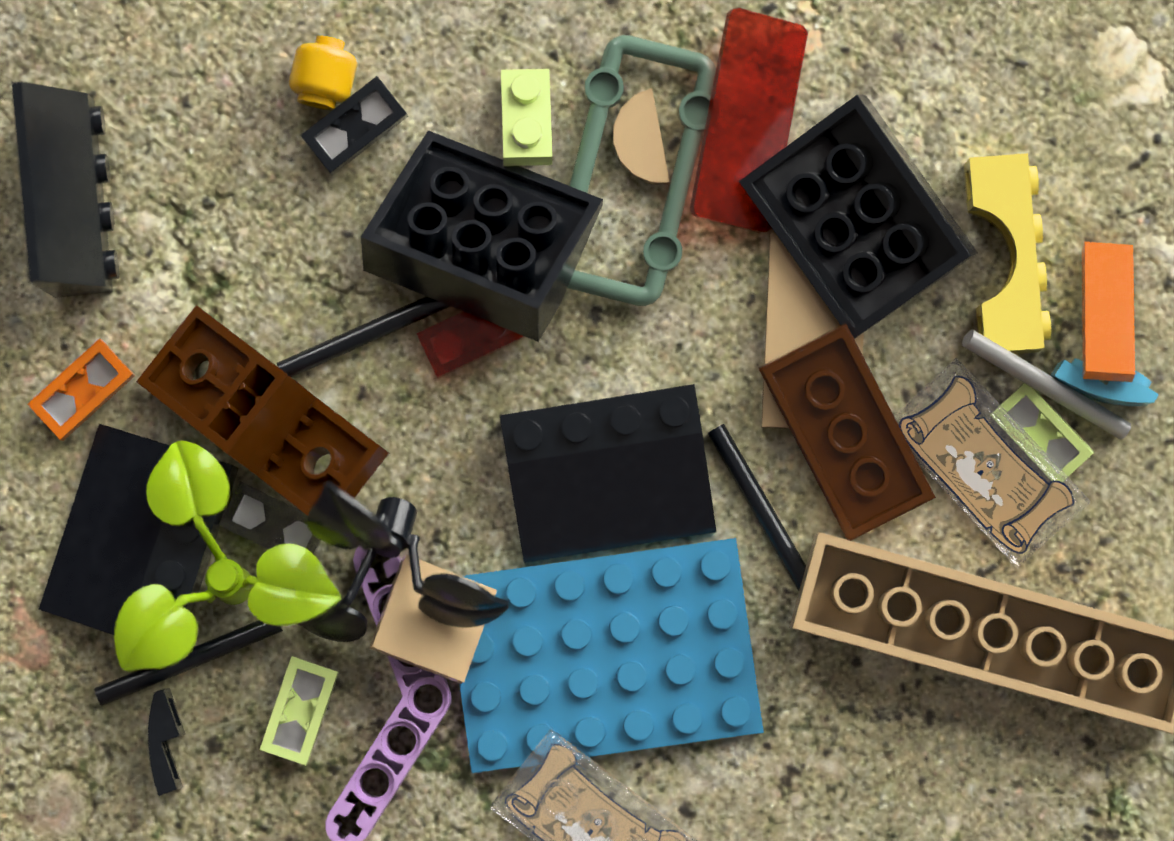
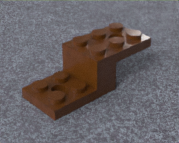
[136,305,389,516]

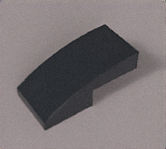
[148,688,185,796]

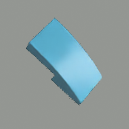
[1050,358,1159,406]

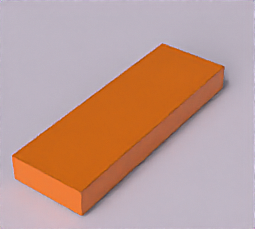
[1082,242,1135,382]

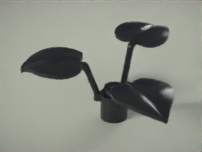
[296,481,510,642]

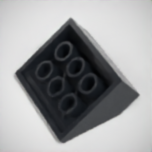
[11,81,119,298]
[739,94,978,339]
[361,130,603,342]
[500,384,717,563]
[38,424,239,636]

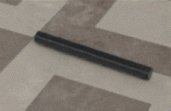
[277,296,451,377]
[707,424,806,591]
[94,620,283,706]

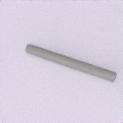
[962,329,1131,440]

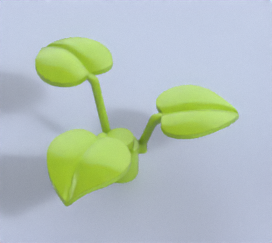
[114,441,341,672]

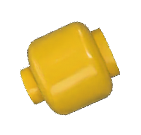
[289,35,357,110]

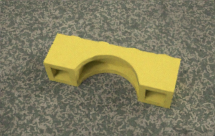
[964,153,1051,354]

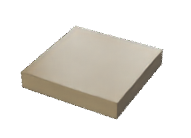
[369,554,497,684]

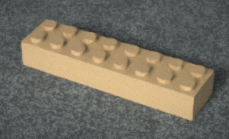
[789,532,1174,734]

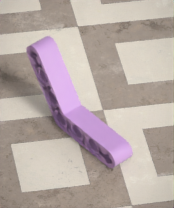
[325,546,452,841]

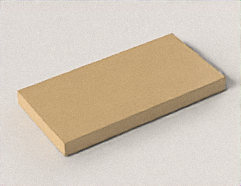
[761,233,864,429]

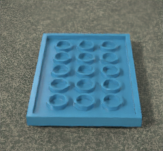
[459,538,764,773]

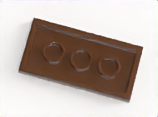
[758,323,936,541]

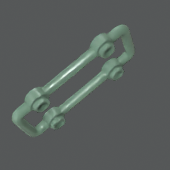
[567,35,718,306]

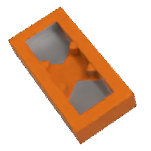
[27,339,135,441]

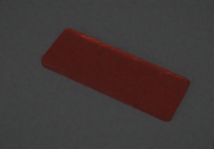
[690,8,808,233]

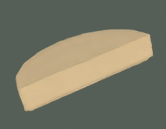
[613,88,670,185]

